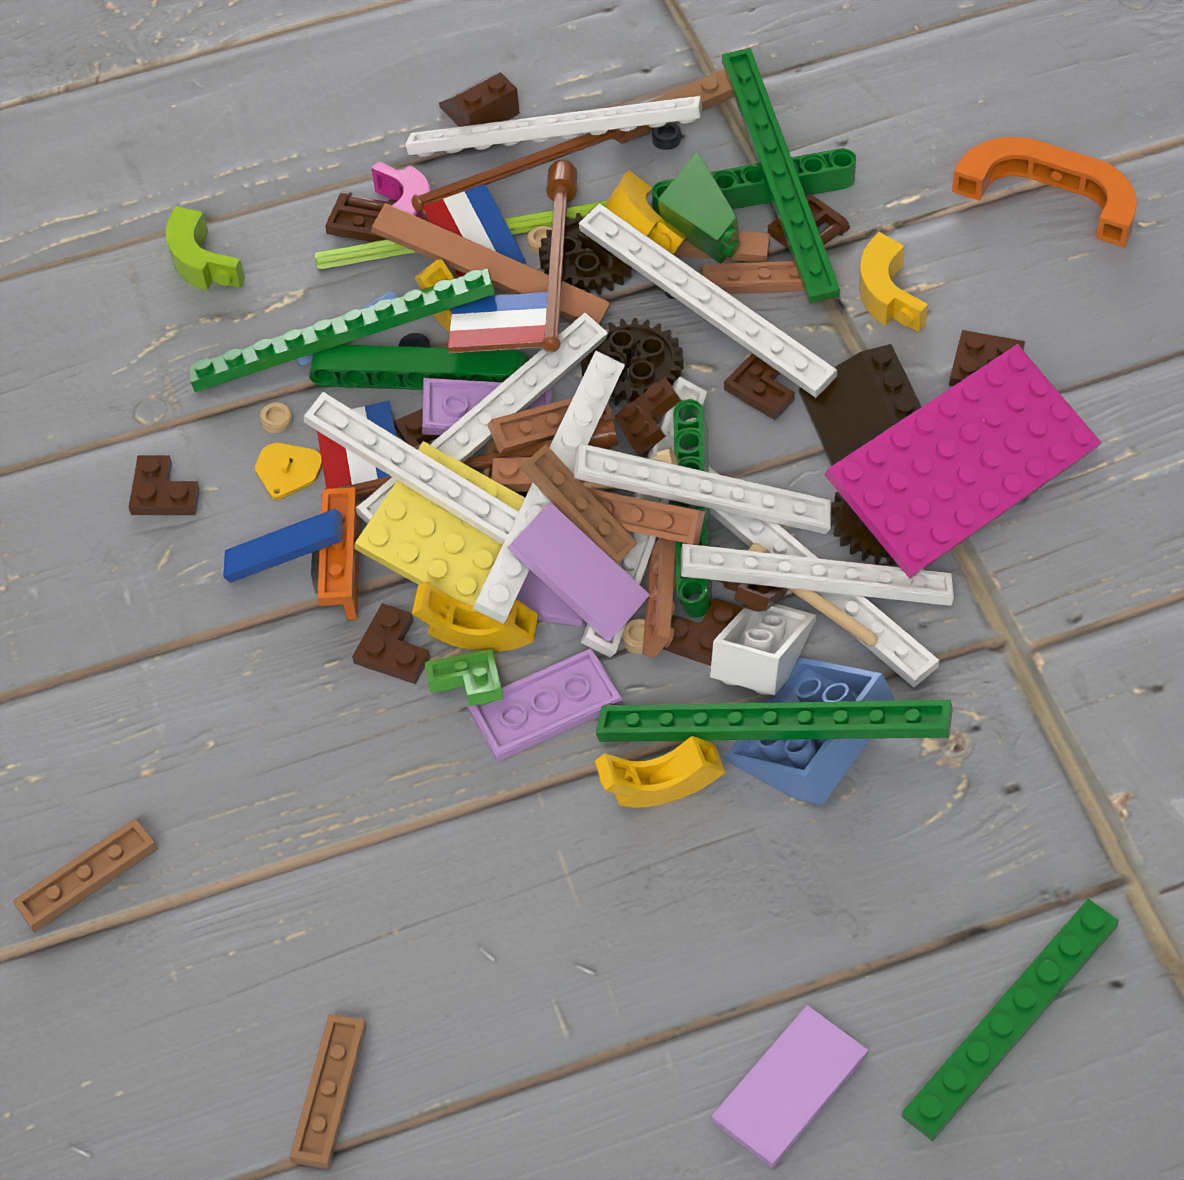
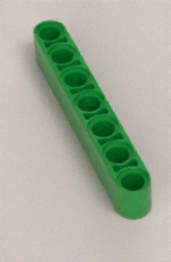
[652,148,856,216]
[309,345,529,390]
[673,399,712,618]

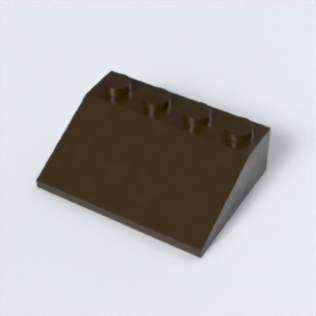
[799,344,921,466]

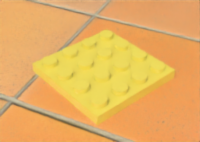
[354,441,525,606]

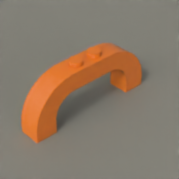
[952,137,1137,248]

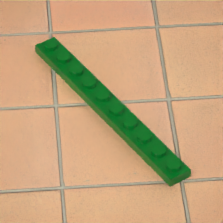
[722,48,840,304]
[190,268,495,392]
[596,700,953,742]

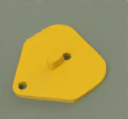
[255,443,322,500]

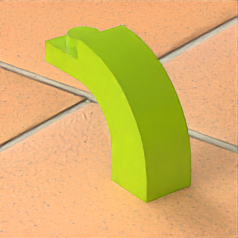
[166,206,245,291]

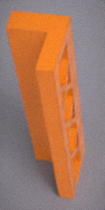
[318,487,361,620]

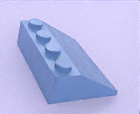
[725,657,896,806]

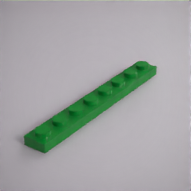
[902,899,1119,1142]

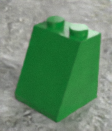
[658,152,740,264]

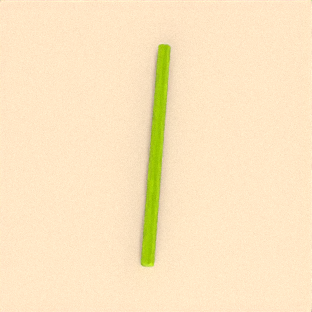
[315,200,607,270]

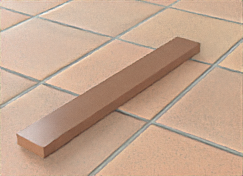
[371,203,610,325]

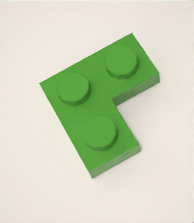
[425,649,503,706]

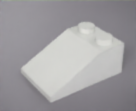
[710,604,817,696]

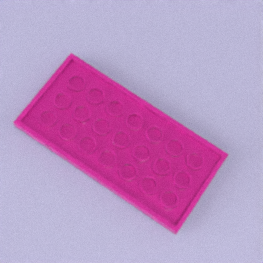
[824,344,1101,579]

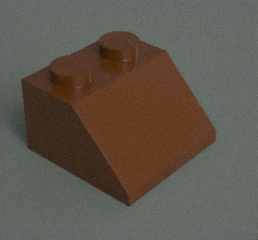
[439,72,520,127]

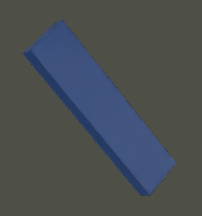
[223,508,342,583]

